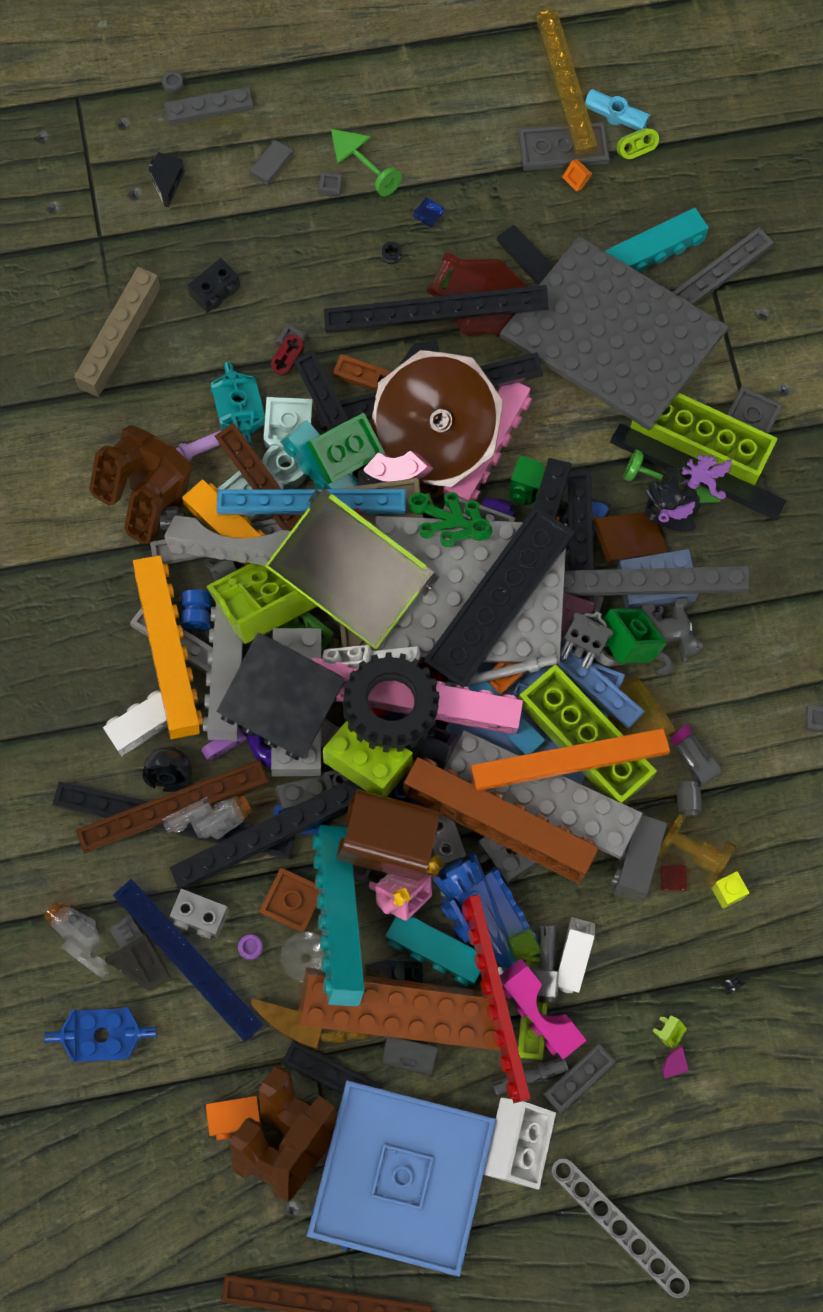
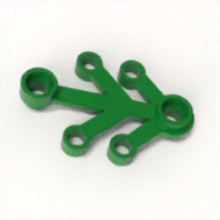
[409,492,493,547]

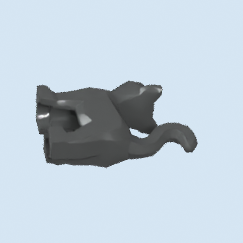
[642,598,703,676]

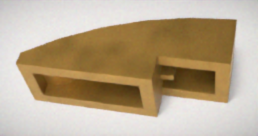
[251,998,323,1051]

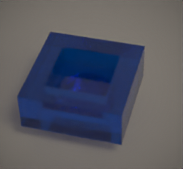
[413,197,444,228]

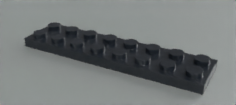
[423,506,575,689]

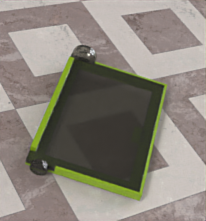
[265,488,440,650]

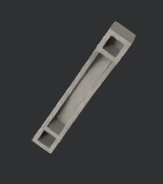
[164,515,309,570]

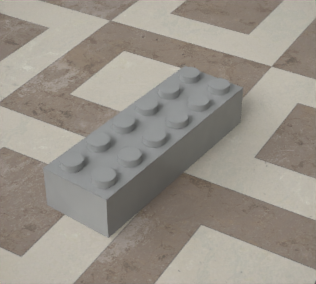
[271,628,321,776]

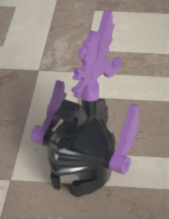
[644,455,732,531]

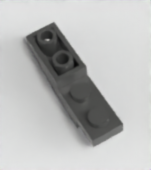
[275,770,349,811]

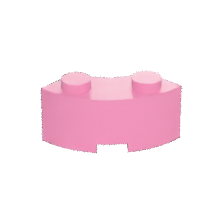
[363,451,434,482]

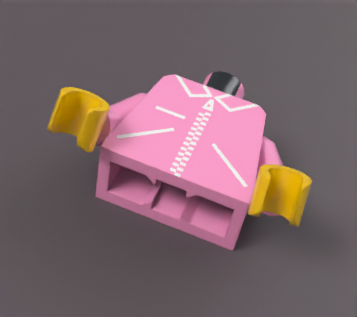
[369,855,444,921]

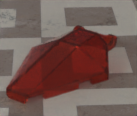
[427,252,528,337]

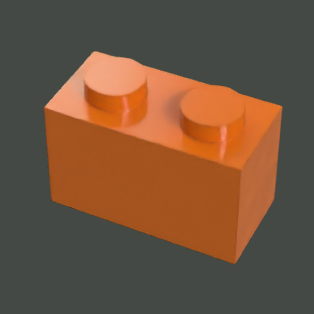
[206,1096,263,1141]

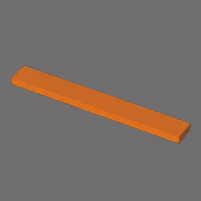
[470,728,670,791]

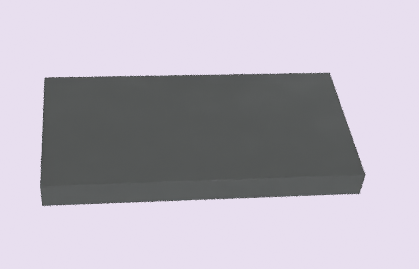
[518,122,610,171]

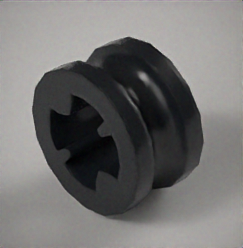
[382,242,401,264]
[721,973,746,995]

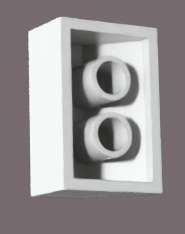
[483,1098,556,1190]

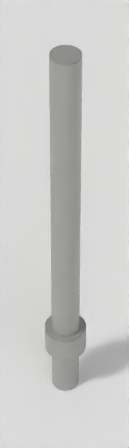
[443,654,558,687]

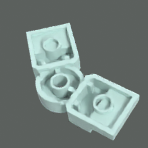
[217,397,313,522]

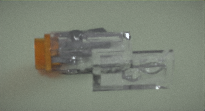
[162,795,252,839]
[44,903,110,980]

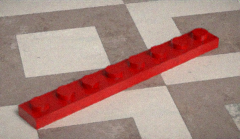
[462,895,530,1104]

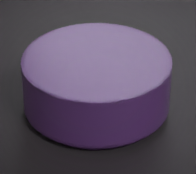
[238,934,263,960]

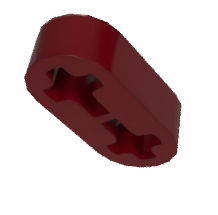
[271,335,305,376]

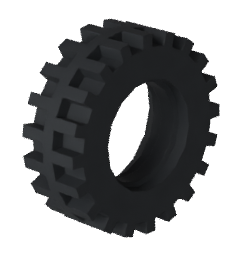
[343,652,440,753]

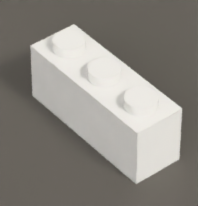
[103,690,168,757]

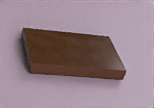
[593,512,668,563]

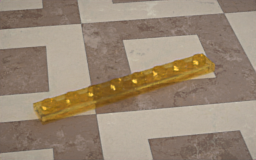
[535,9,598,155]

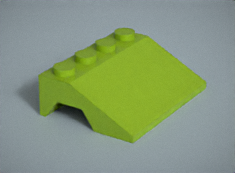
[207,561,325,644]

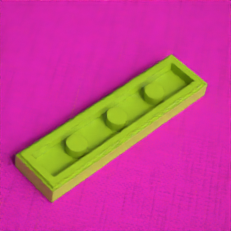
[518,956,547,1061]

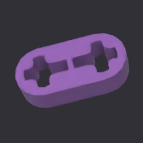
[201,727,247,761]

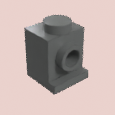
[203,557,237,581]

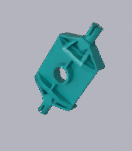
[210,361,265,446]

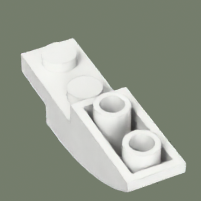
[322,645,421,669]

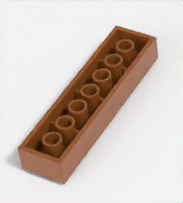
[404,757,598,885]
[297,967,509,1051]

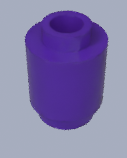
[482,497,515,517]

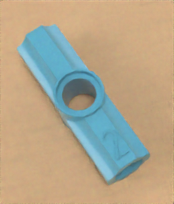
[584,89,650,131]

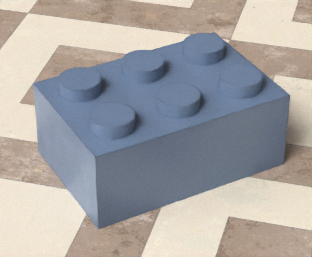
[617,549,699,609]

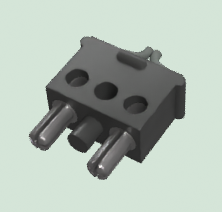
[560,611,613,670]

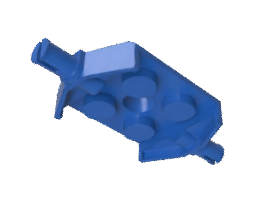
[44,1007,157,1062]

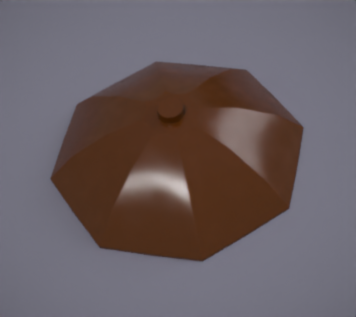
[371,350,503,487]

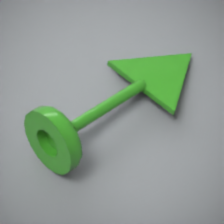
[331,129,402,196]
[623,449,721,503]

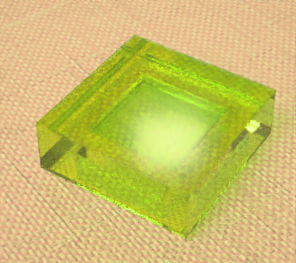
[507,928,541,961]

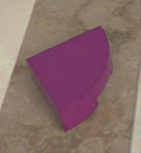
[662,1045,689,1078]

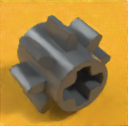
[160,506,186,532]

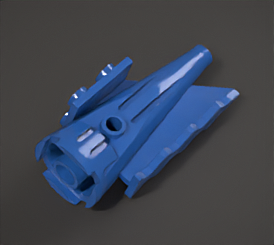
[432,853,540,967]

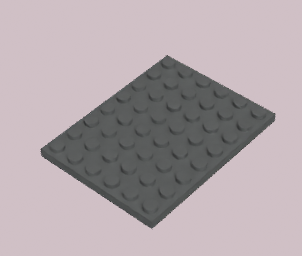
[500,236,728,431]

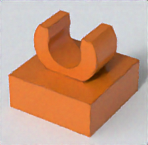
[562,159,592,191]

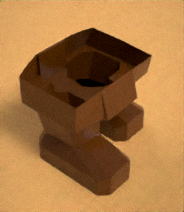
[89,425,192,545]
[230,1065,335,1203]

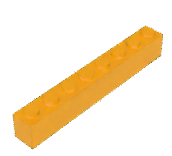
[133,555,203,740]

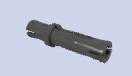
[538,926,556,1003]
[492,1057,569,1097]

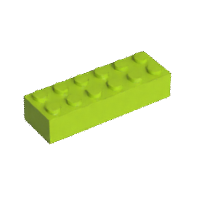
[630,393,778,486]
[518,664,657,804]

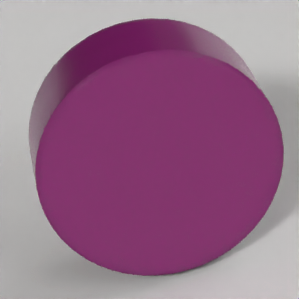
[670,724,693,746]

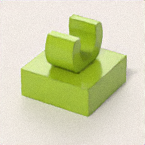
[653,1016,687,1049]

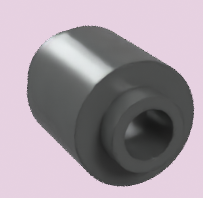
[677,781,703,818]

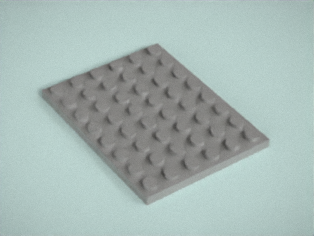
[366,516,567,666]

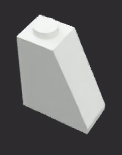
[557,917,595,993]

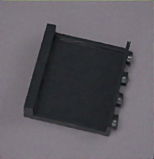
[216,633,348,760]

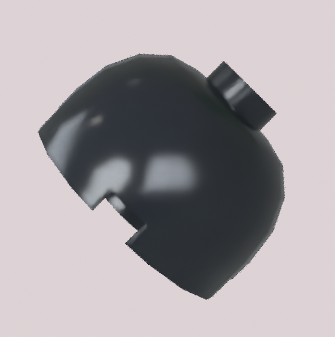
[142,747,192,792]

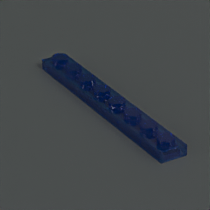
[113,879,264,1042]

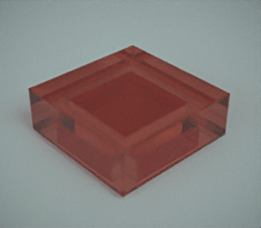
[661,865,687,892]

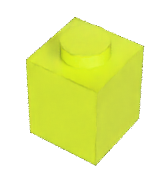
[711,871,749,909]

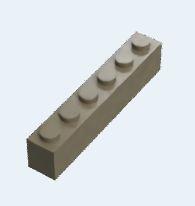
[74,267,161,398]

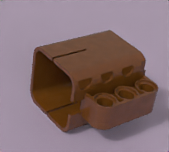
[336,789,440,881]

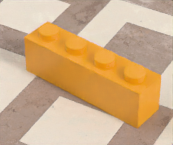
[182,479,265,566]

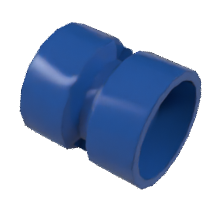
[180,590,212,631]

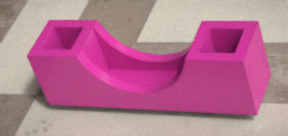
[500,958,587,1059]

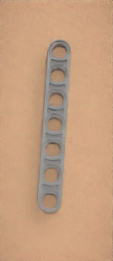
[551,1159,690,1298]

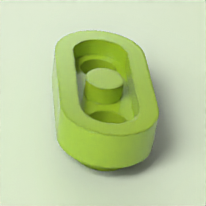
[617,128,659,159]

